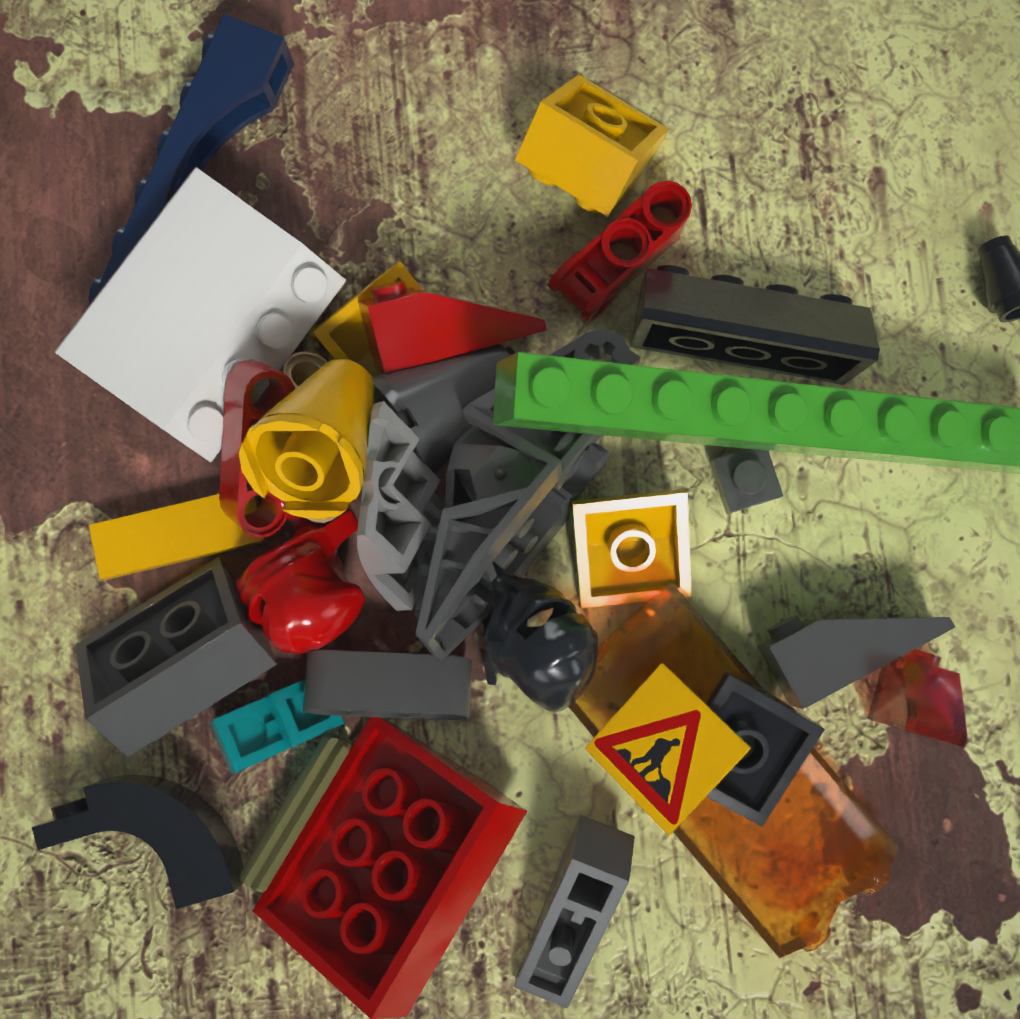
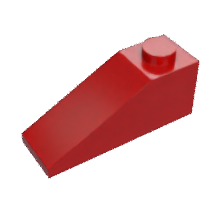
[358,281,547,375]

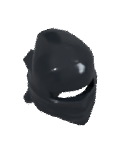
[478,574,599,713]

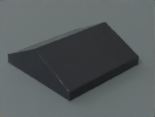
[706,671,825,827]

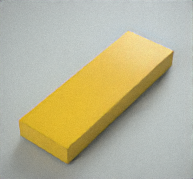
[88,494,268,580]

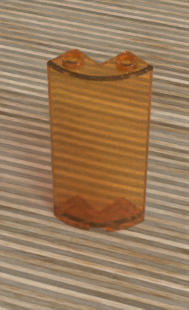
[569,582,899,958]

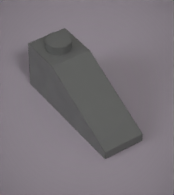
[757,615,955,709]
[514,815,635,1008]

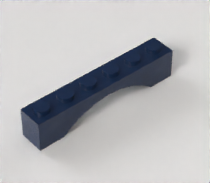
[89,14,294,305]

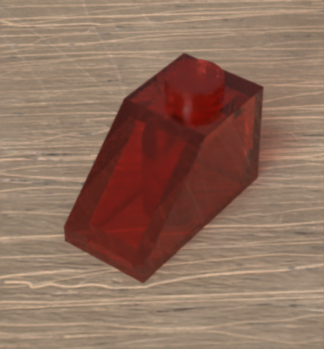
[867,649,968,747]

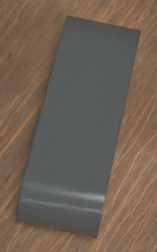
[302,650,473,720]

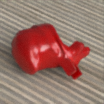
[234,510,366,654]

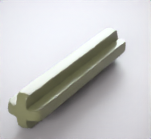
[240,733,351,893]

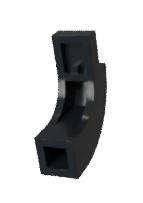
[32,775,244,909]

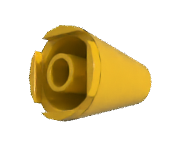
[239,359,375,520]

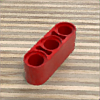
[219,359,295,538]

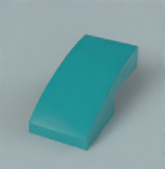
[209,679,344,775]

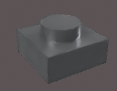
[710,449,783,515]

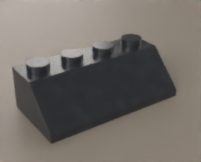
[630,265,880,385]

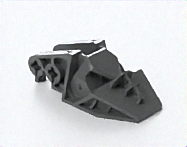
[415,330,640,661]

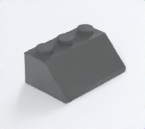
[75,557,277,757]

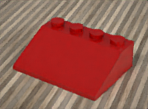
[252,717,527,1019]

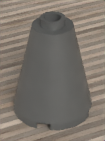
[373,344,516,473]

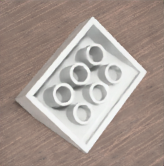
[54,167,346,462]

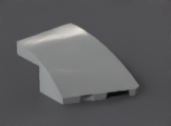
[357,401,445,611]

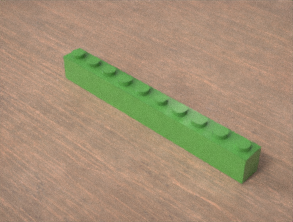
[493,352,1020,474]

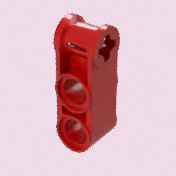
[547,180,692,325]

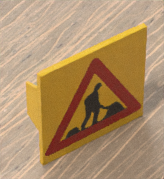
[584,663,751,836]

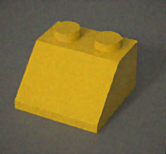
[515,74,669,217]

